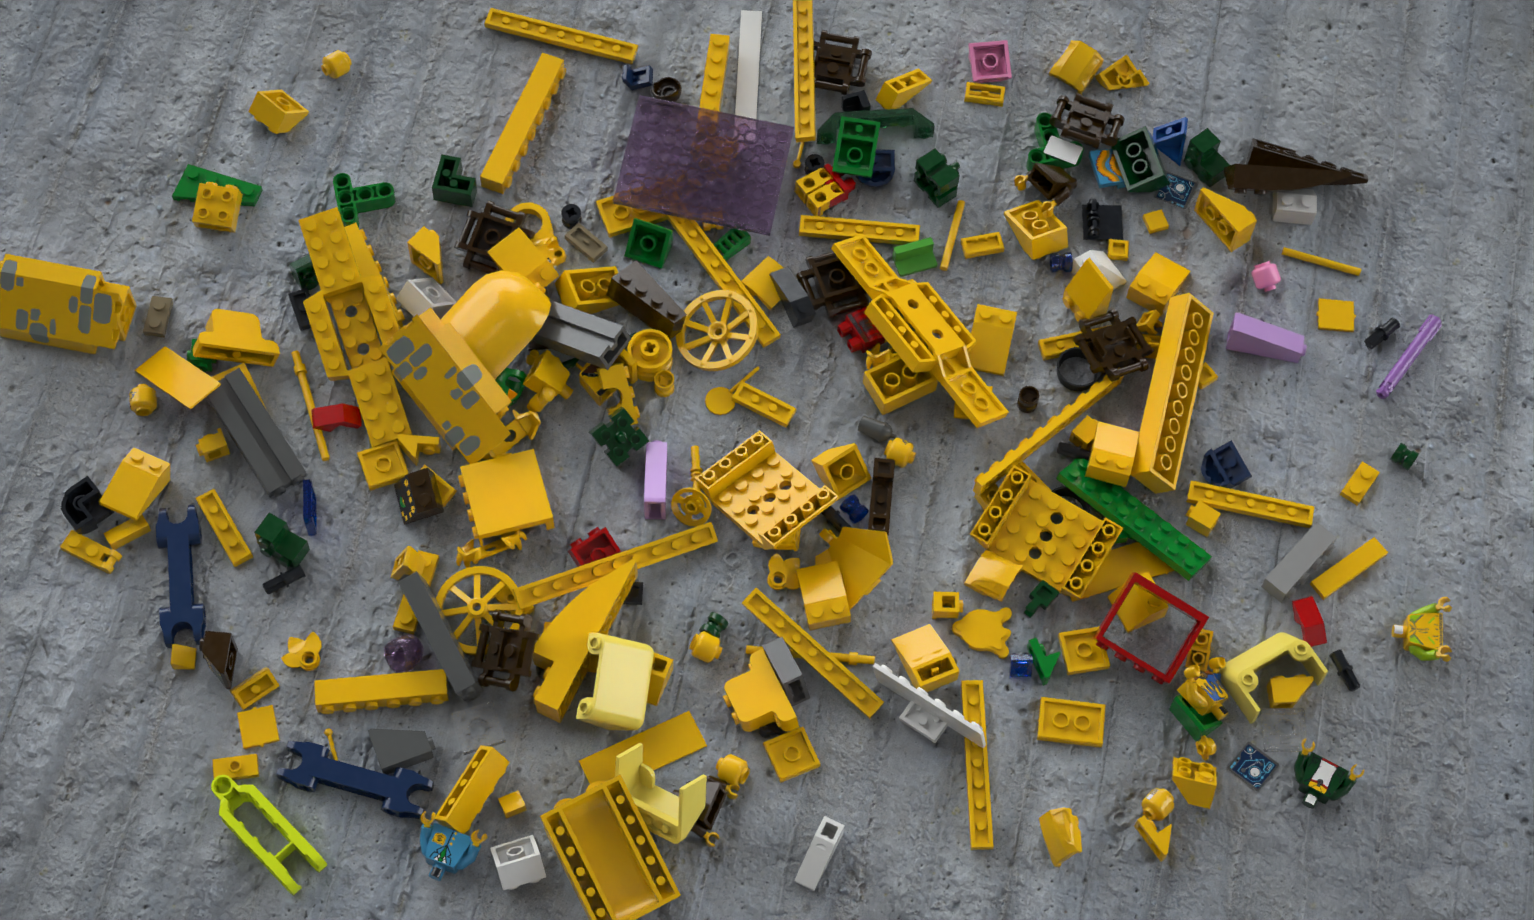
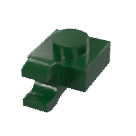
[1024,580,1059,618]

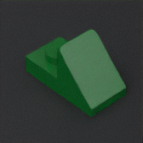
[1027,637,1061,686]

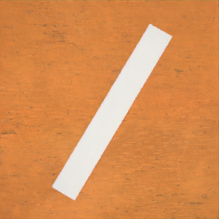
[734,10,762,141]

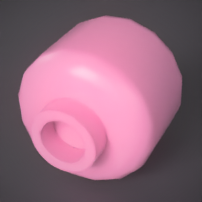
[1251,261,1281,292]

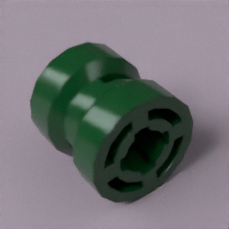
[1390,442,1419,471]
[699,612,729,638]

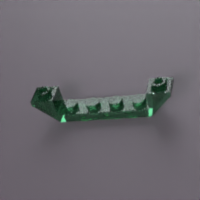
[816,108,935,145]

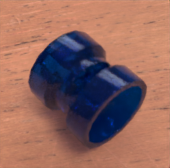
[1050,252,1073,273]
[839,494,869,524]

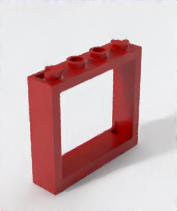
[1093,572,1209,685]

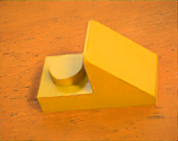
[397,434,441,466]
[391,546,425,580]
[1134,815,1172,862]

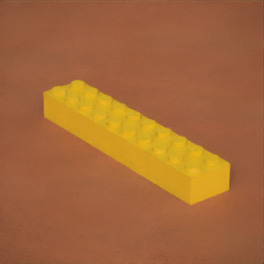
[1130,293,1214,494]

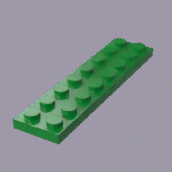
[1056,458,1212,581]

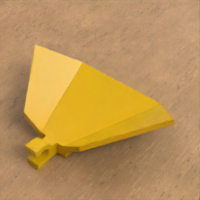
[815,527,893,610]

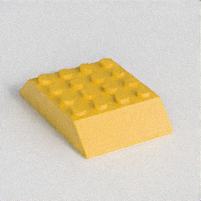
[540,774,681,920]

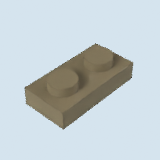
[565,223,608,263]
[143,296,173,338]

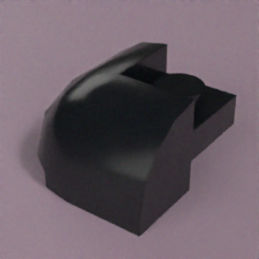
[61,476,114,534]

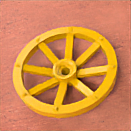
[676,290,759,371]
[436,566,524,655]

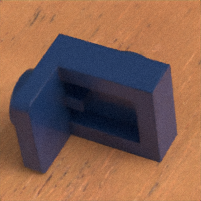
[622,64,653,91]

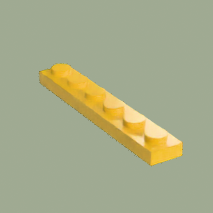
[799,215,920,245]
[1186,480,1314,528]

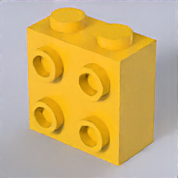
[192,182,243,233]

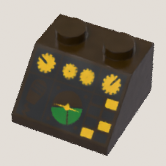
[394,468,444,525]
[199,631,238,689]

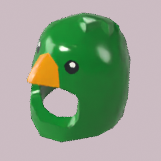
[495,368,526,407]

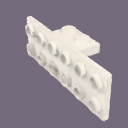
[873,663,986,748]

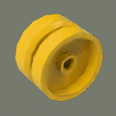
[627,329,673,382]

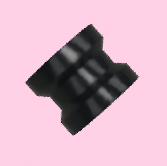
[804,154,825,175]
[561,204,582,229]

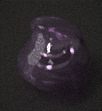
[384,635,424,673]

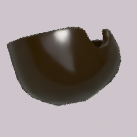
[651,77,682,105]

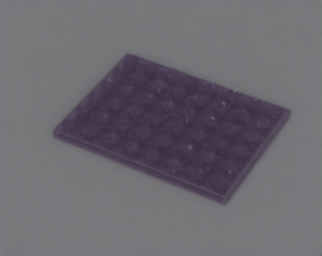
[613,95,794,236]

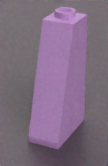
[1226,312,1307,363]
[644,440,667,520]

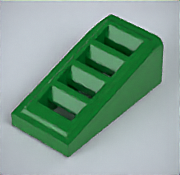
[713,223,751,261]

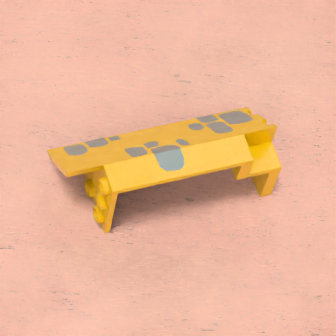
[0,254,137,354]
[379,307,512,464]

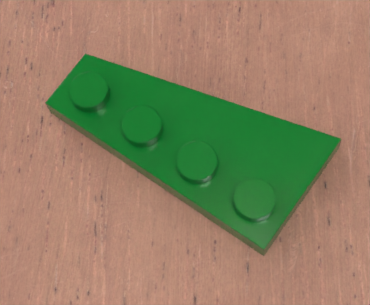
[172,164,263,207]

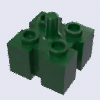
[913,148,960,208]
[589,407,649,467]

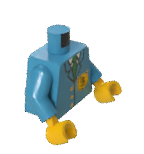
[420,810,487,881]

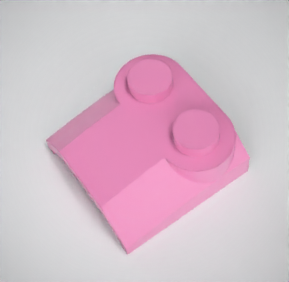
[968,40,1012,83]

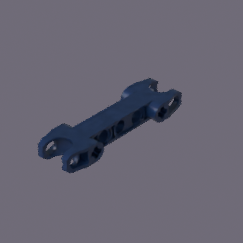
[156,505,206,649]
[276,741,434,819]

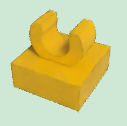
[1136,309,1162,335]

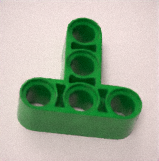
[1026,112,1084,171]
[333,173,396,228]

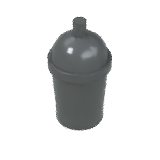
[858,416,897,442]

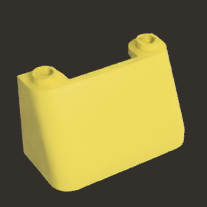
[576,633,654,731]

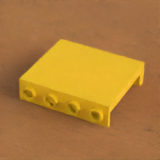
[458,449,555,546]

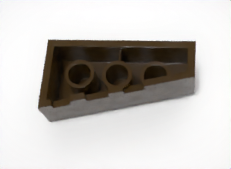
[606,261,687,339]

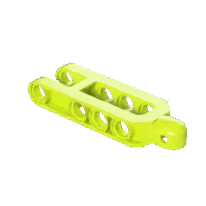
[211,775,328,896]

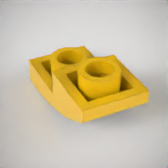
[1185,629,1214,672]

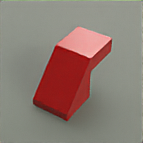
[311,403,362,432]
[1292,596,1327,647]

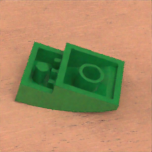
[832,116,880,178]

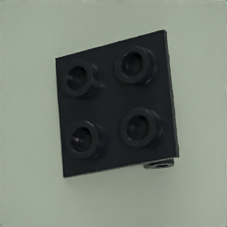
[1082,199,1123,240]

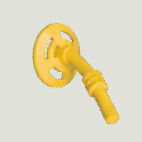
[671,445,711,527]

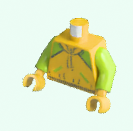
[1392,597,1452,662]

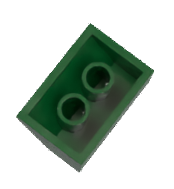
[1111,126,1170,192]

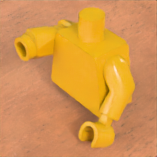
[523,349,573,412]

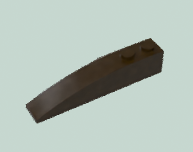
[1246,138,1368,185]
[1224,164,1352,195]

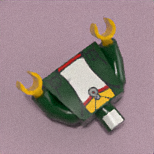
[1294,738,1365,809]

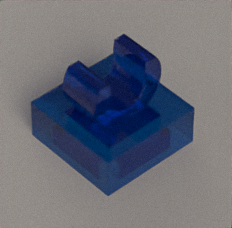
[1009,653,1033,677]

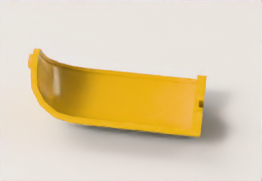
[440,270,551,379]

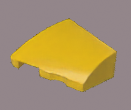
[1094,54,1150,91]

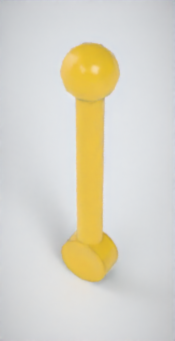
[793,142,805,169]
[324,728,338,761]

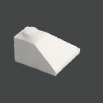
[1071,250,1127,290]

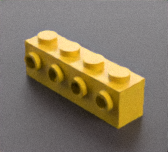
[435,745,510,834]

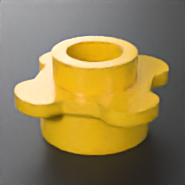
[1196,735,1216,760]

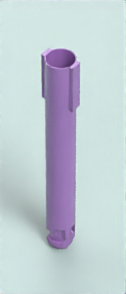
[1376,314,1442,399]

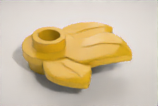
[767,553,800,590]
[281,632,322,671]

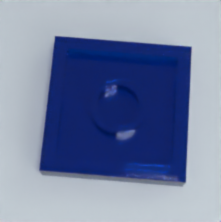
[303,479,317,536]

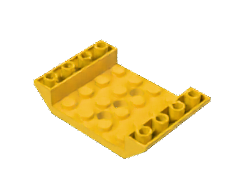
[695,430,839,550]
[970,465,1123,599]

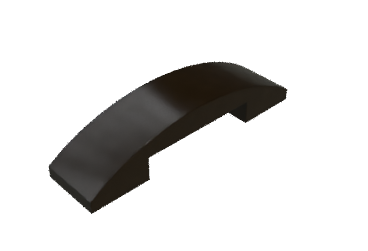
[868,458,895,536]

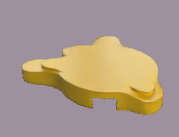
[952,607,1012,659]

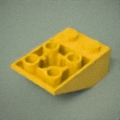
[891,624,960,692]

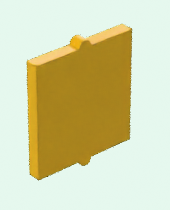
[1316,298,1356,332]
[237,705,280,749]

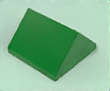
[624,218,673,269]
[1169,695,1223,741]

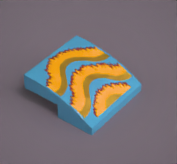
[1088,149,1126,189]

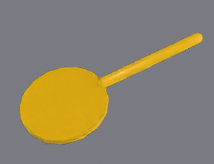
[705,366,760,415]

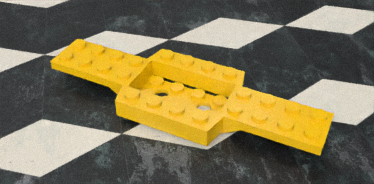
[298,207,413,447]
[831,234,1009,428]

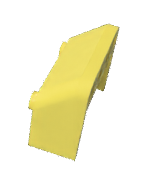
[1219,632,1328,724]
[615,743,707,844]

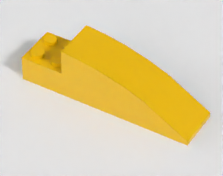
[532,559,638,723]

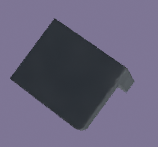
[841,90,871,119]

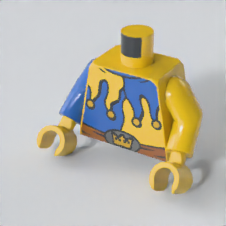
[1177,657,1229,721]

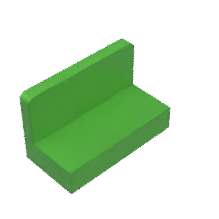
[892,237,937,277]

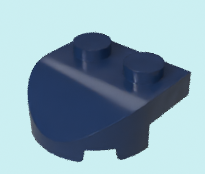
[856,149,895,187]
[1201,440,1252,489]

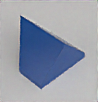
[1153,117,1188,166]

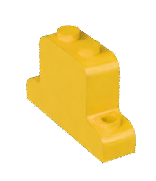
[193,309,280,367]
[723,649,799,732]

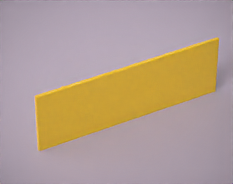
[135,346,221,409]
[1070,542,1175,602]
[579,711,707,784]

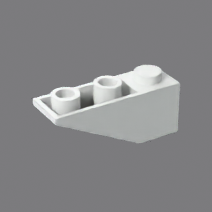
[794,816,845,891]

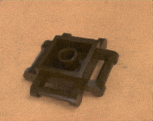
[814,30,872,95]
[1049,93,1125,149]
[454,201,535,274]
[796,252,868,319]
[1073,309,1154,381]
[471,609,540,692]

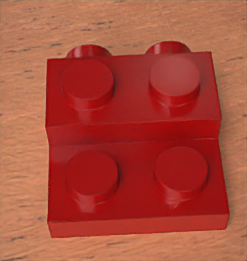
[568,527,621,567]

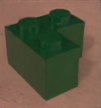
[1184,128,1230,188]
[432,154,477,207]
[254,513,310,568]

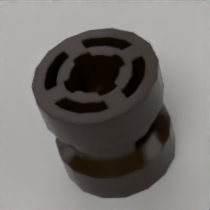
[1017,386,1040,413]

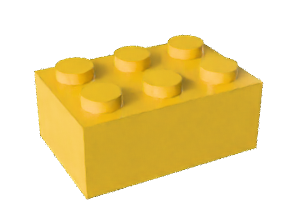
[863,356,938,415]

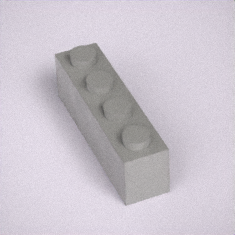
[1261,522,1337,602]

